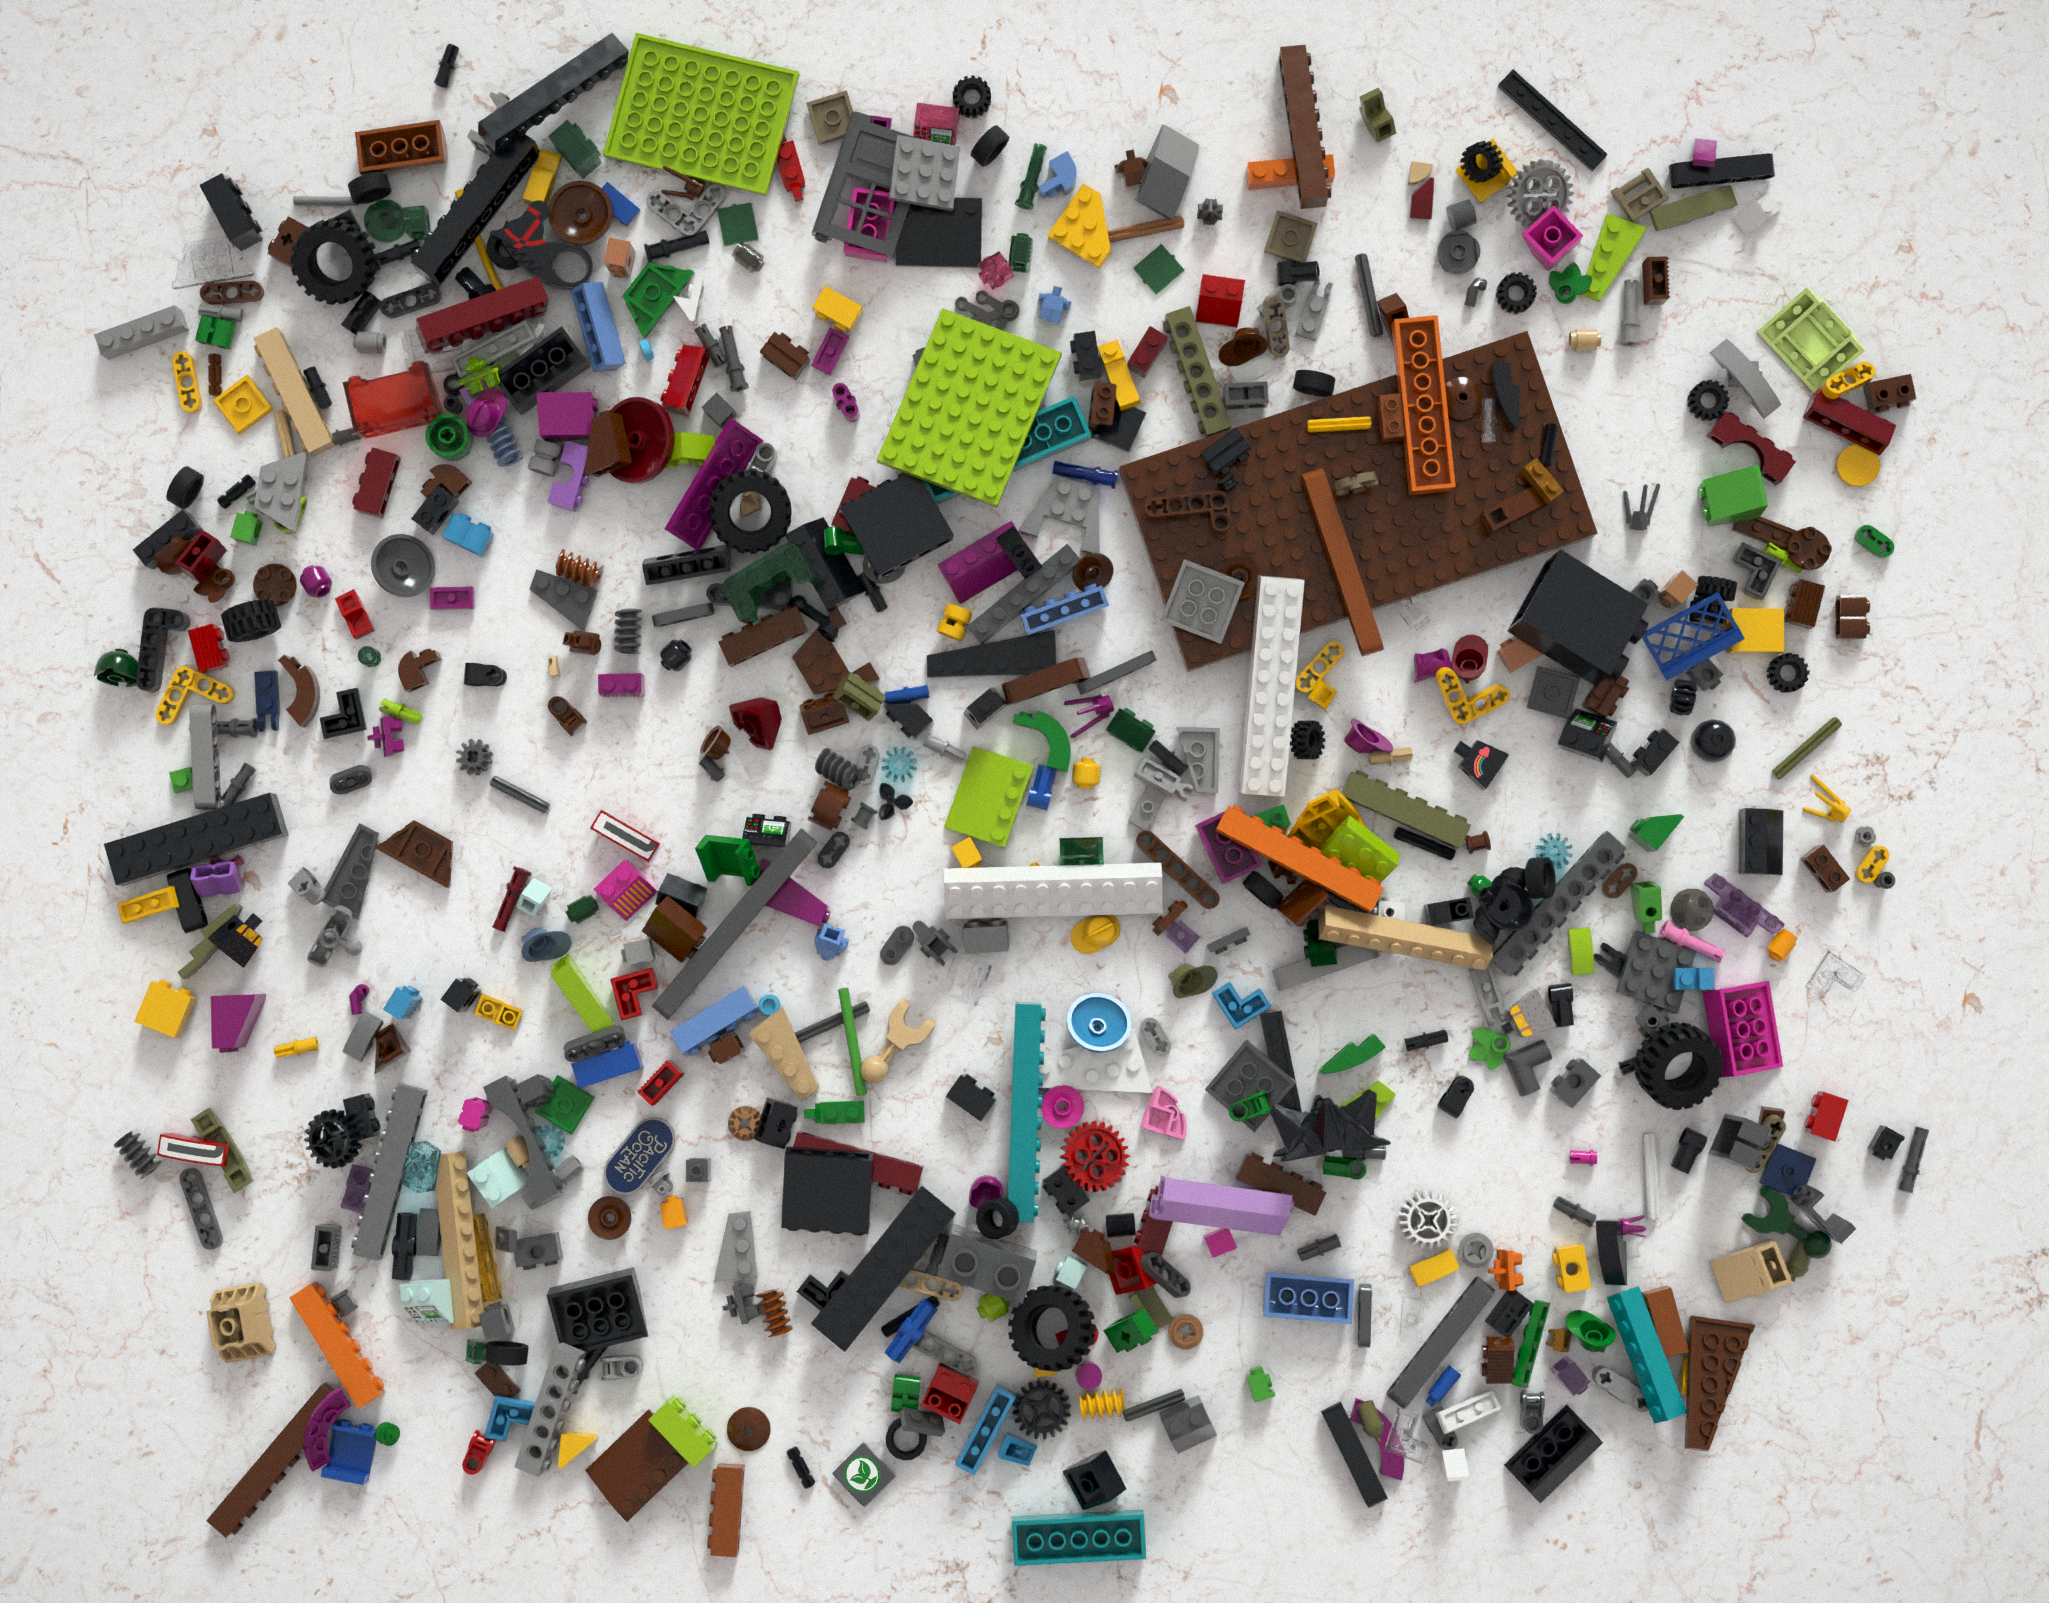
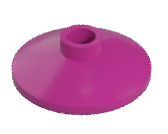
[1041,1085,1084,1129]

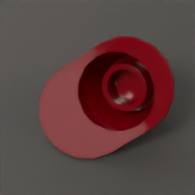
[1451,635,1488,684]

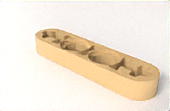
[898,1269,963,1301]

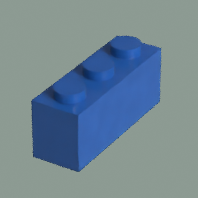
[571,1041,644,1088]

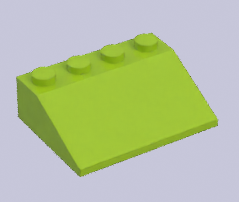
[944,746,1034,849]

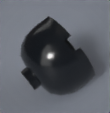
[1691,719,1736,763]

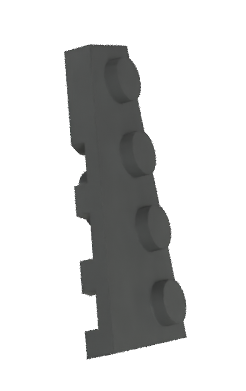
[322,823,379,920]

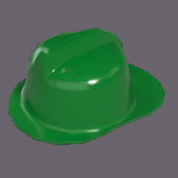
[1566,1310,1616,1353]

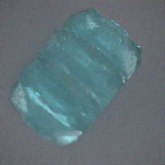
[882,747,918,783]
[1535,833,1573,869]

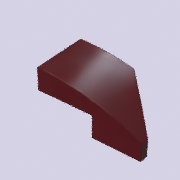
[1409,177,1434,219]

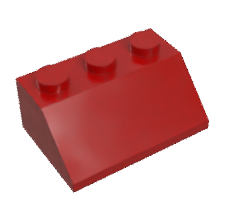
[660,344,710,417]

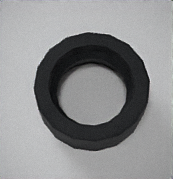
[970,125,1010,167]
[348,172,392,204]
[1293,370,1336,397]
[166,466,204,509]
[1525,857,1556,899]
[1242,870,1284,910]
[485,1341,529,1365]
[885,1418,927,1460]

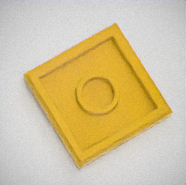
[213,375,274,435]

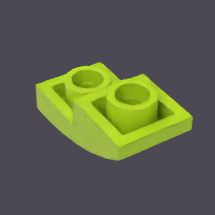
[1568,927,1594,976]

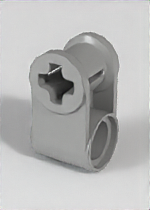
[745,443,777,475]
[288,867,325,905]
[600,1355,644,1381]

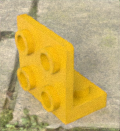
[1456,138,1517,203]

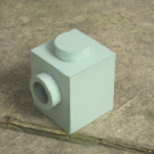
[516,878,552,918]
[1054,1254,1087,1290]

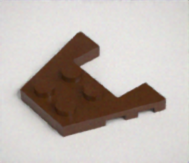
[792,607,880,695]

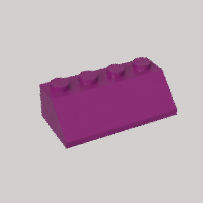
[937,520,1021,604]

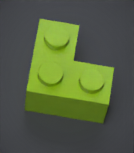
[665,432,715,469]

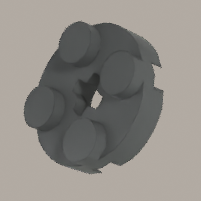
[1436,230,1480,274]

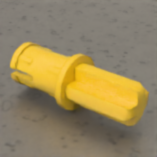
[274,1037,319,1058]

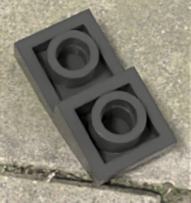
[416,1208,441,1256]

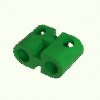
[194,316,236,349]
[891,1374,921,1412]

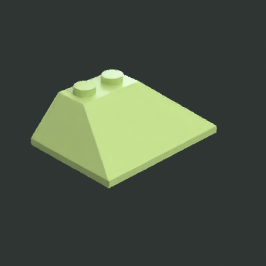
[1757,287,1865,393]

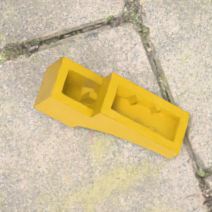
[1097,339,1141,411]

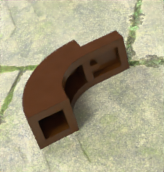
[278,654,320,727]

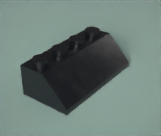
[492,326,590,415]
[785,517,866,612]
[1504,1405,1603,1503]

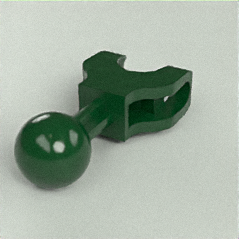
[1741,1185,1832,1259]

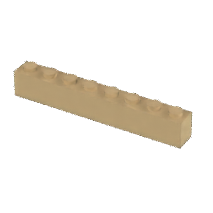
[1318,906,1493,971]
[432,1151,483,1329]

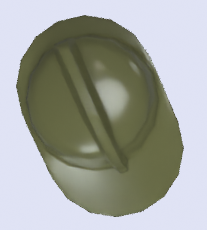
[1168,964,1218,999]

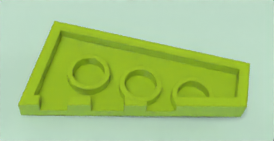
[1580,213,1648,302]

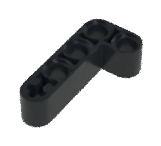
[706,567,793,610]
[136,608,191,693]

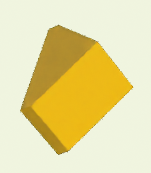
[558,1431,597,1469]

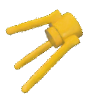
[1803,774,1851,823]

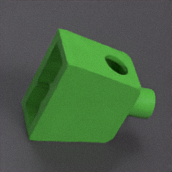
[1630,881,1662,933]

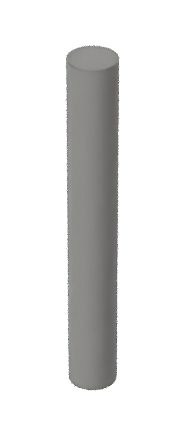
[293,196,359,206]

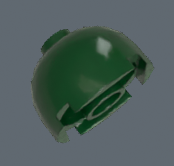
[94,649,138,687]

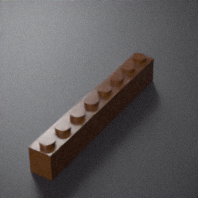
[1278,45,1331,209]
[206,1382,334,1538]

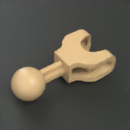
[860,998,936,1084]

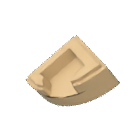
[1408,161,1433,184]
[740,491,762,518]
[548,656,561,678]

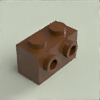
[1863,374,1917,413]

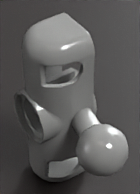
[307,905,362,967]

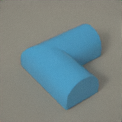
[1211,982,1272,1030]
[484,1395,536,1441]

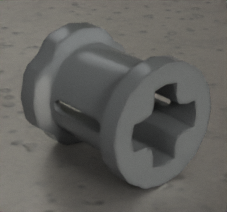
[851,802,878,830]
[330,1289,358,1318]

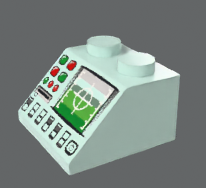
[399,1279,454,1324]

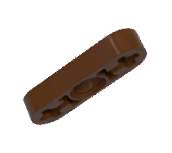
[200,281,264,305]

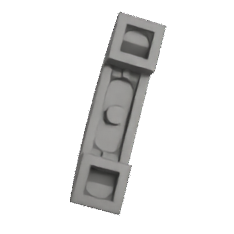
[1710,339,1781,419]

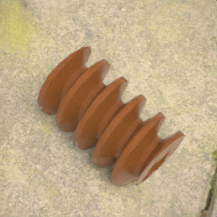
[556,549,604,589]
[756,1289,793,1337]

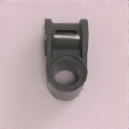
[1520,1391,1545,1434]
[1422,1406,1458,1450]

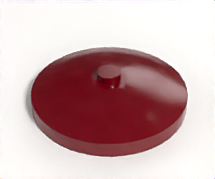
[610,397,674,484]

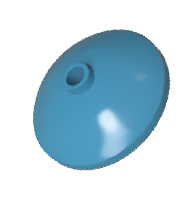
[1066,993,1131,1053]

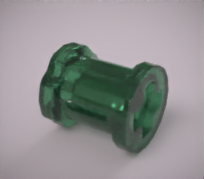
[358,646,381,667]

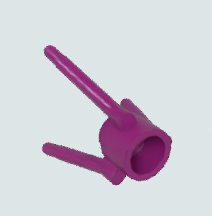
[1064,695,1114,738]

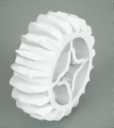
[1398,1190,1457,1249]

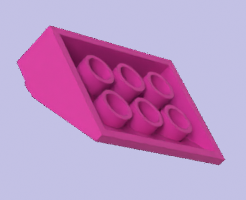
[1702,981,1783,1077]

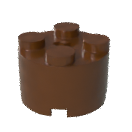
[807,781,851,831]

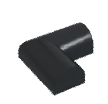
[320,688,367,739]
[796,1270,849,1311]

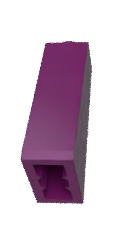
[752,858,831,927]

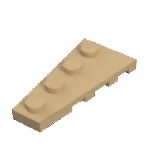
[748,1006,819,1101]

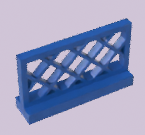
[1642,592,1745,681]

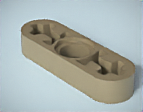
[1263,294,1290,358]
[1744,1114,1786,1173]

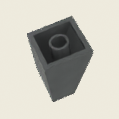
[1159,1395,1217,1454]

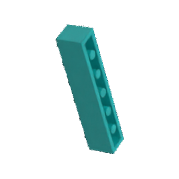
[1606,1286,1686,1424]

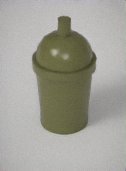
[1787,1240,1811,1282]
[1356,1400,1384,1442]

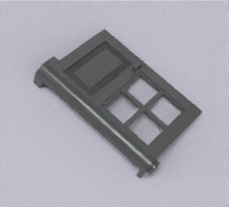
[812,112,920,258]

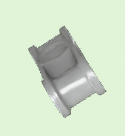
[1592,1365,1649,1412]

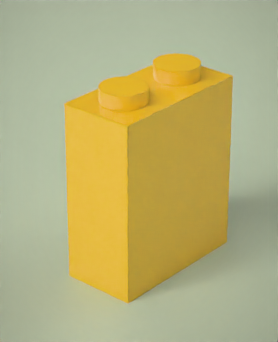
[1724,608,1784,654]

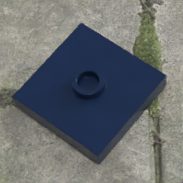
[1759,1144,1816,1196]

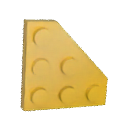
[1047,184,1112,269]

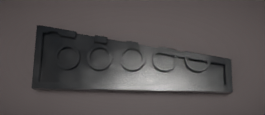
[927,630,1056,678]

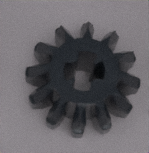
[1669,679,1697,716]

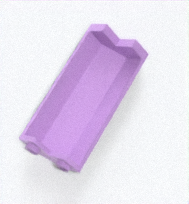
[1149,1175,1294,1236]

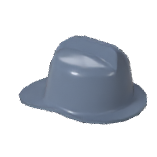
[521,928,572,962]

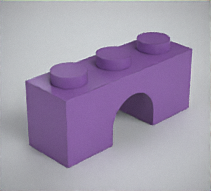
[548,440,589,512]

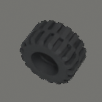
[221,599,281,642]

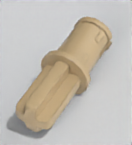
[1369,747,1413,765]

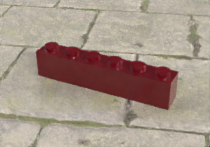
[793,1131,924,1195]

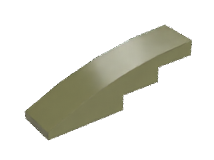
[1649,185,1738,231]
[177,904,243,979]

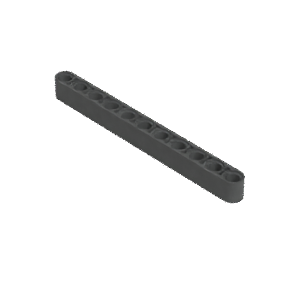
[652,828,818,1020]

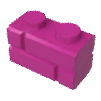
[458,1097,493,1132]

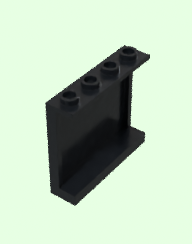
[839,472,954,581]
[781,1147,874,1236]

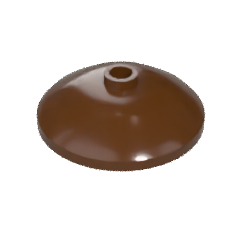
[548,181,613,245]

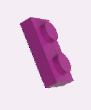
[811,327,850,376]
[430,586,475,610]

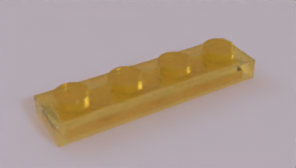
[473,1213,503,1302]

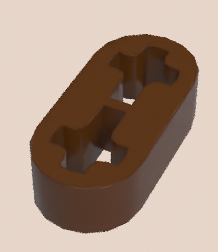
[1602,863,1638,899]

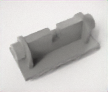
[647,1170,673,1195]

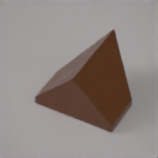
[374,1023,411,1075]

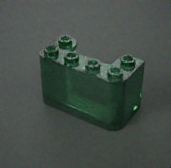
[722,543,824,624]

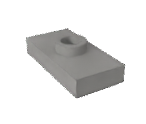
[1128,785,1166,830]

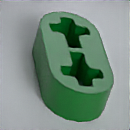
[1855,525,1894,558]

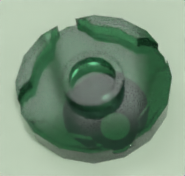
[364,199,408,243]

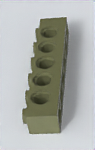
[1162,306,1232,437]

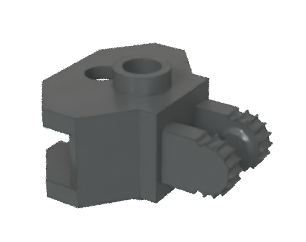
[912,920,958,966]

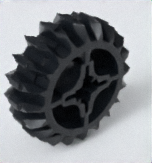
[303,1109,364,1169]
[1012,1379,1071,1440]

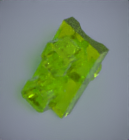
[458,356,501,395]

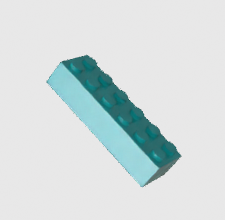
[1012,1510,1146,1566]

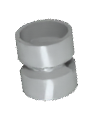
[528,439,563,477]

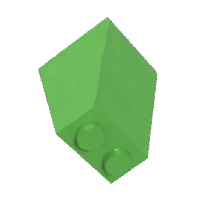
[1697,465,1768,527]

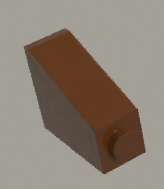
[585,410,632,477]

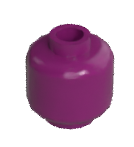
[300,566,332,598]

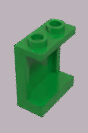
[695,835,761,886]

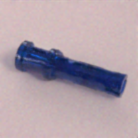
[1052,461,1118,489]

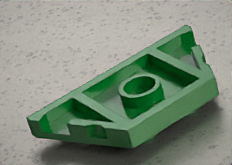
[622,262,695,339]

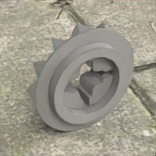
[1458,1233,1494,1268]

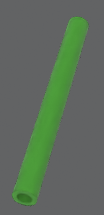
[838,988,867,1096]

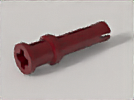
[492,866,532,932]

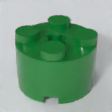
[425,414,473,461]

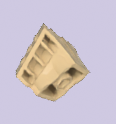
[206,1282,276,1363]

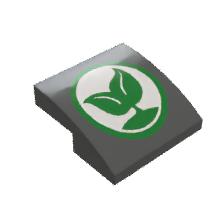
[832,1443,896,1507]

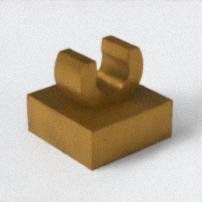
[1546,1328,1572,1352]

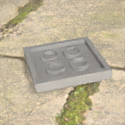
[888,135,960,211]
[1160,559,1245,644]

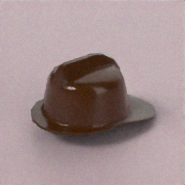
[1218,327,1268,367]
[700,725,731,760]

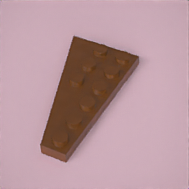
[1685,1316,1755,1452]

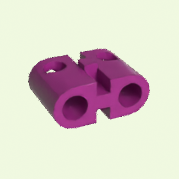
[832,383,860,422]

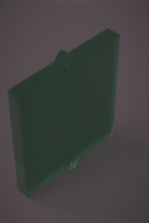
[717,203,759,246]
[1133,244,1184,295]

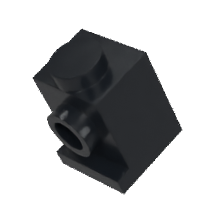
[1868,1125,1905,1161]

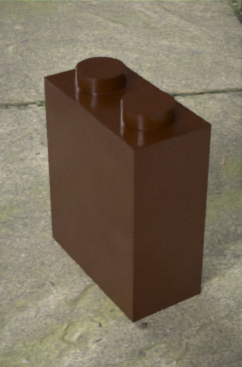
[642,896,708,963]

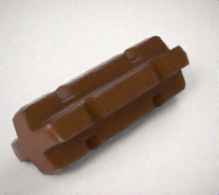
[208,353,222,396]

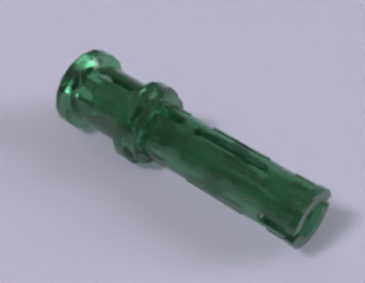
[1015,143,1047,210]

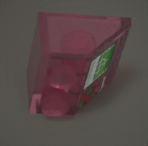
[913,103,960,146]

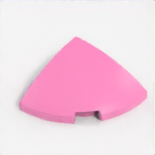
[1140,1086,1186,1140]

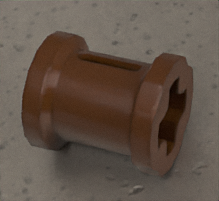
[1465,831,1491,854]

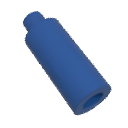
[1425,1365,1461,1407]

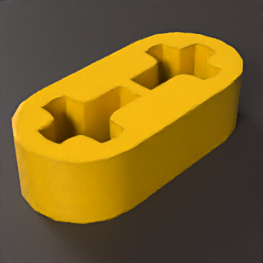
[1855,846,1889,883]

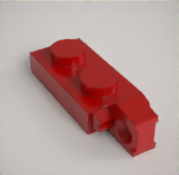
[777,140,805,202]

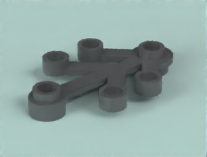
[955,290,1019,330]

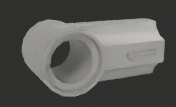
[1257,284,1298,318]

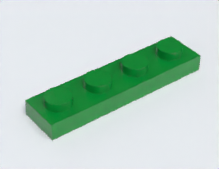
[1512,1300,1550,1388]

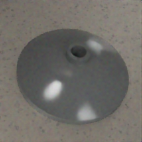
[371,534,435,597]

